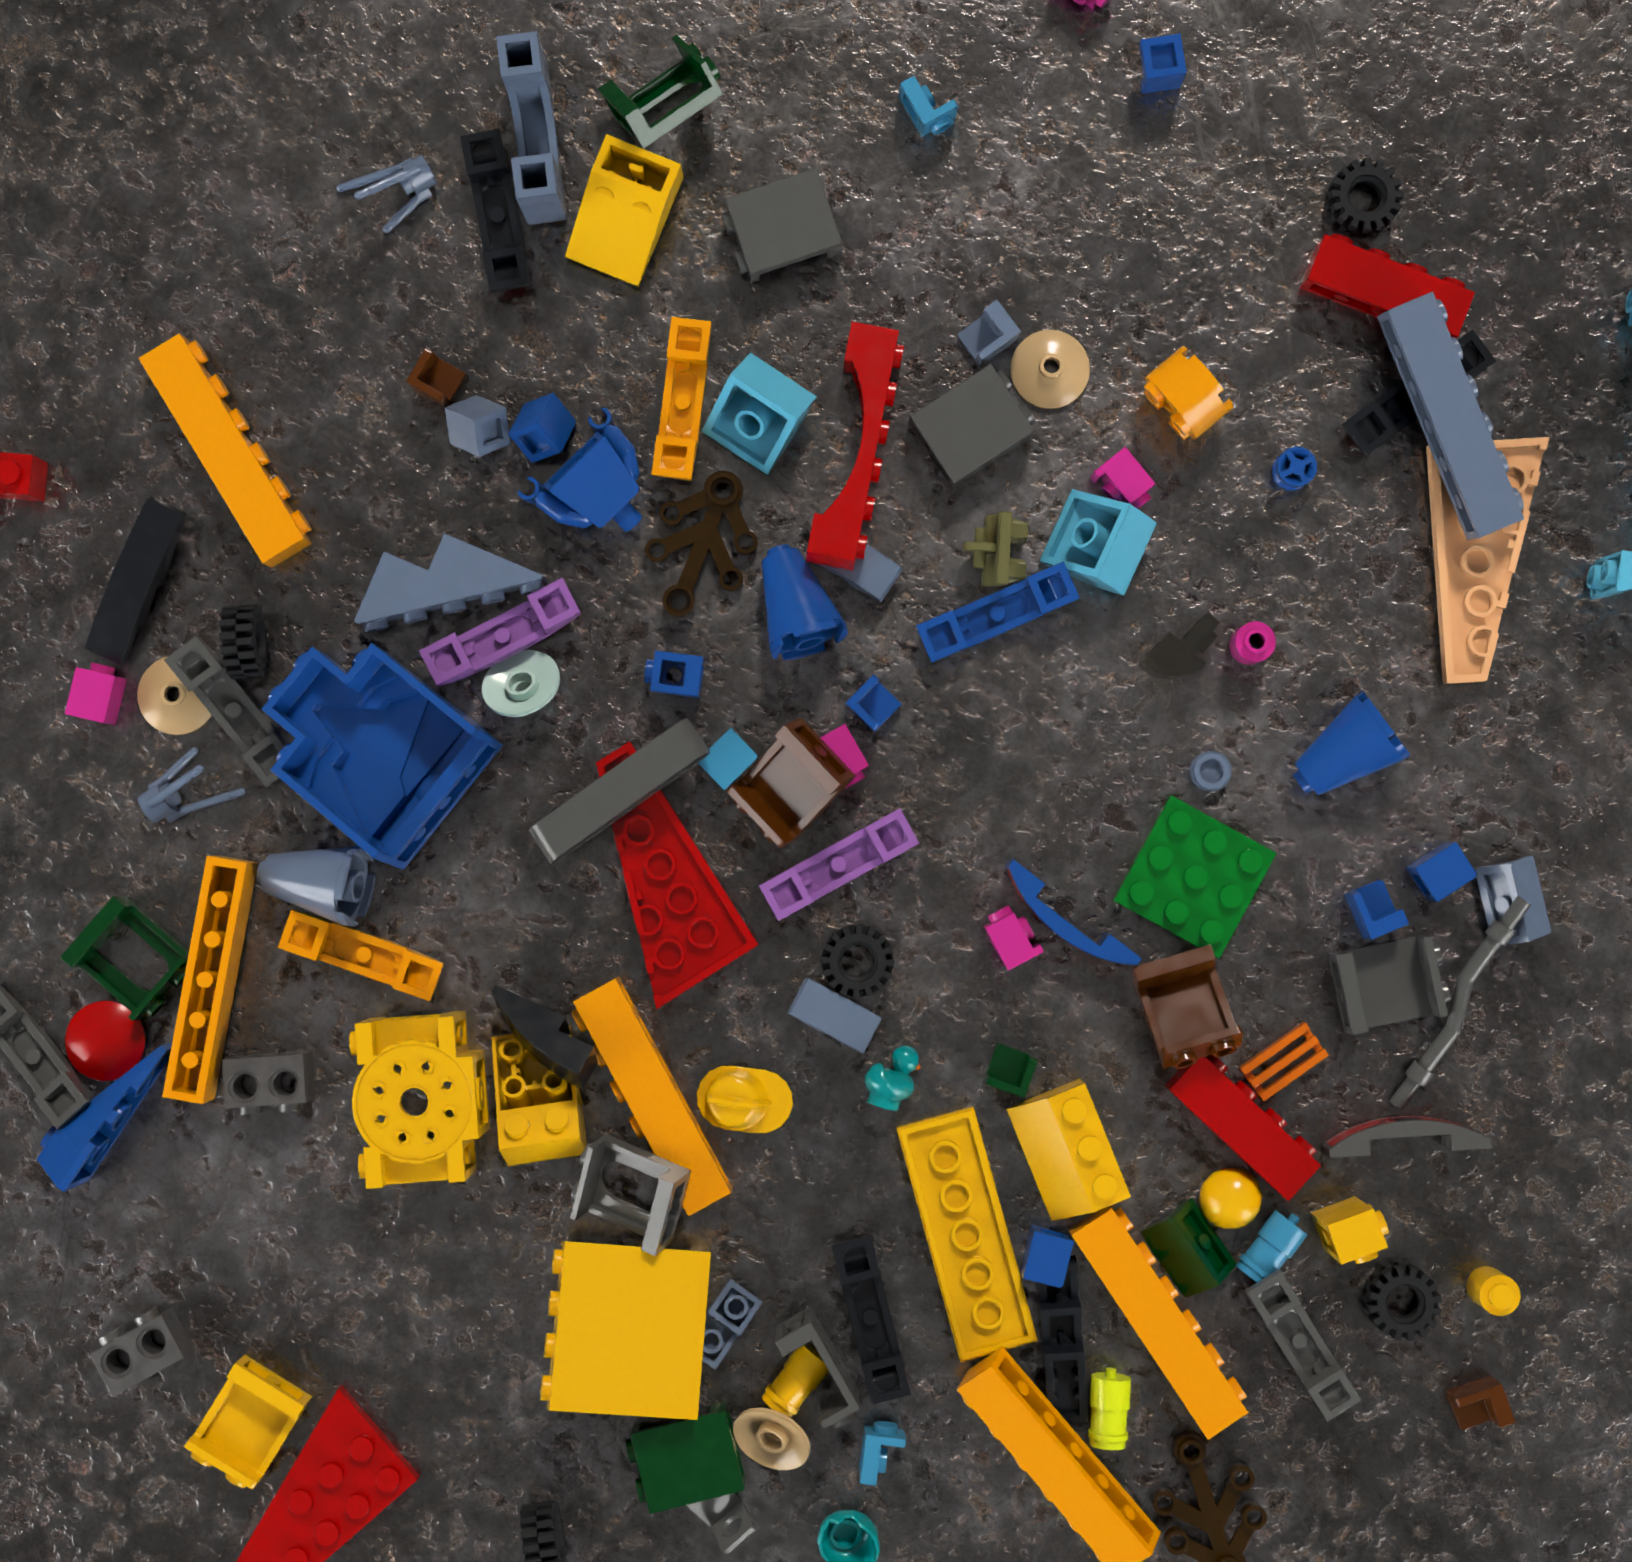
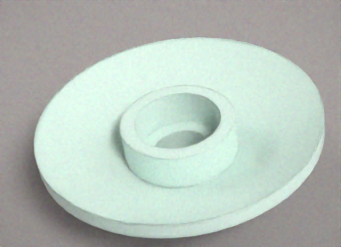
[482,650,560,717]

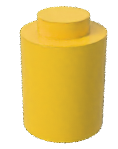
[1466,1266,1521,1316]

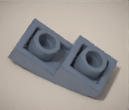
[818,544,903,602]
[787,978,882,1054]
[702,1279,763,1370]

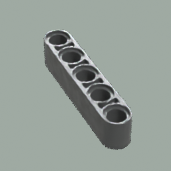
[528,718,710,864]

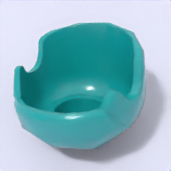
[817,1510,880,1562]

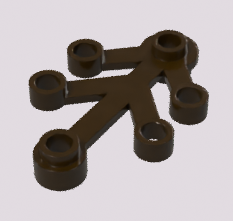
[645,471,758,618]
[1151,1430,1267,1562]

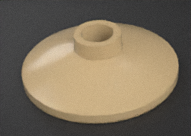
[1010,330,1090,409]
[137,657,212,735]
[733,1408,810,1471]

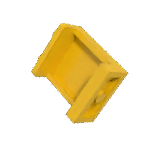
[184,1355,313,1489]

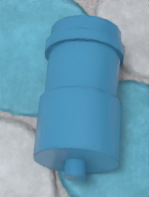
[1236,1210,1308,1282]

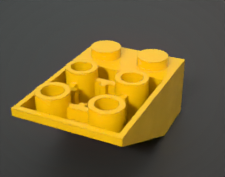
[565,134,684,287]
[491,1025,587,1166]

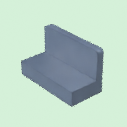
[1474,855,1551,946]

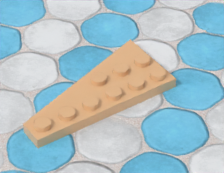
[1426,437,1550,684]

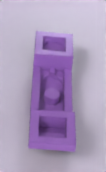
[419,578,581,687]
[759,808,919,921]

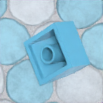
[701,353,817,475]
[1040,489,1157,596]

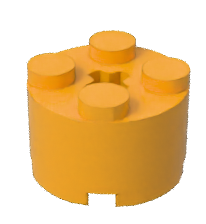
[1143,346,1234,441]

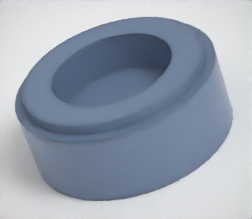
[1189,751,1231,791]

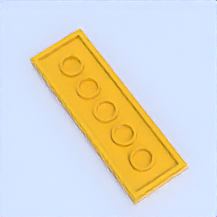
[896,1106,1038,1362]

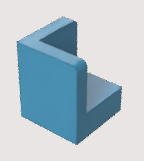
[698,728,757,791]

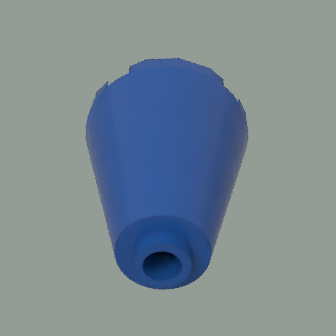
[761,544,848,660]
[1293,690,1410,795]

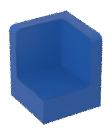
[1139,33,1187,94]
[508,392,576,463]
[845,674,902,733]
[1406,842,1477,902]
[1344,880,1409,940]
[1020,1225,1074,1288]

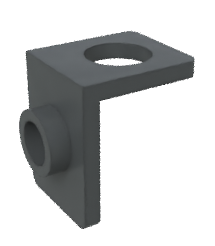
[685,1493,756,1554]

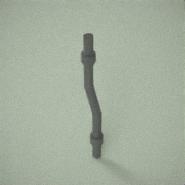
[1389,896,1531,1110]

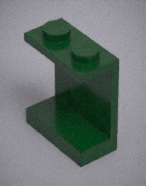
[626,1401,746,1514]

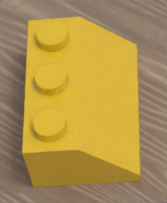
[1006,1079,1131,1221]

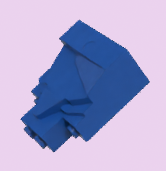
[261,643,503,870]

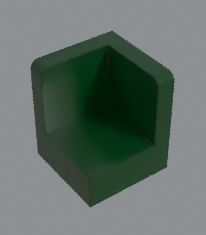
[983,1042,1038,1098]

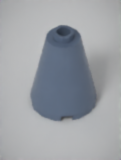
[257,846,375,927]

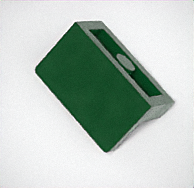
[1141,1198,1237,1298]

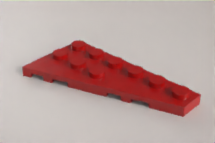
[596,741,759,1010]
[236,1385,420,1562]

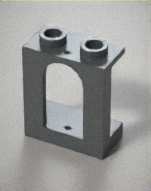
[570,1134,691,1256]

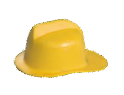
[697,1065,793,1133]

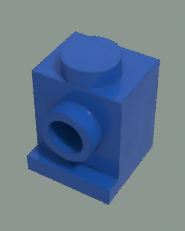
[644,651,705,699]

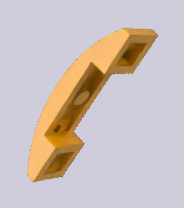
[651,317,712,481]
[278,909,444,1001]

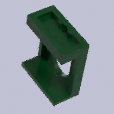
[598,35,723,149]
[60,895,189,1021]

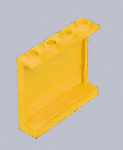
[540,1241,711,1420]

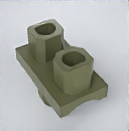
[962,511,1028,588]

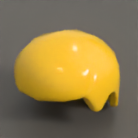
[1199,1167,1263,1229]

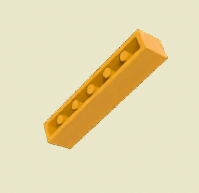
[138,333,312,568]
[162,855,258,1104]
[571,976,733,1216]
[1068,1206,1248,1440]
[957,1346,1161,1562]

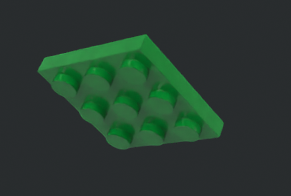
[1112,795,1277,959]

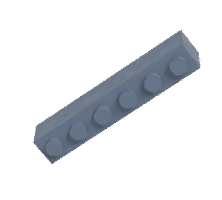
[1377,292,1524,540]

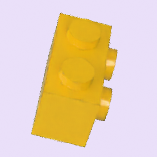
[1310,1196,1389,1265]

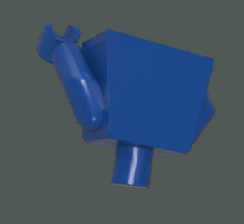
[518,408,642,532]

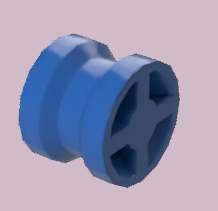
[1271,447,1317,491]

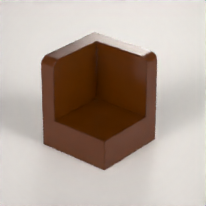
[406,347,468,408]
[1445,1375,1516,1430]

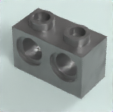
[222,1051,315,1115]
[89,1307,195,1397]

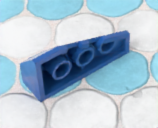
[37,1042,172,1192]

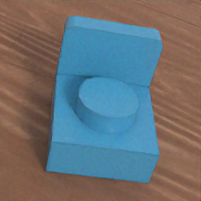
[898,76,958,137]
[858,1421,906,1486]

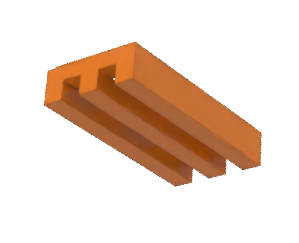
[1238,1022,1329,1102]

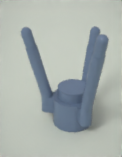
[336,155,437,233]
[138,747,246,823]

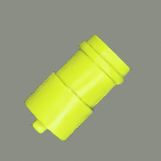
[1088,1367,1131,1450]

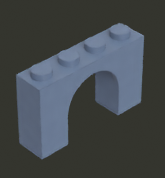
[496,31,567,225]

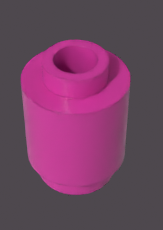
[1229,621,1276,665]

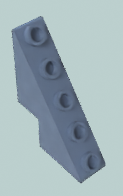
[353,533,547,633]

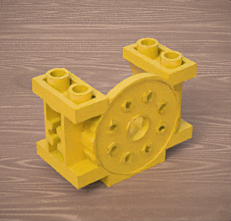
[349,1011,490,1189]

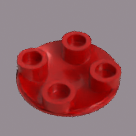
[65,1001,146,1081]

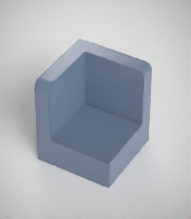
[958,299,1021,368]
[445,396,510,457]

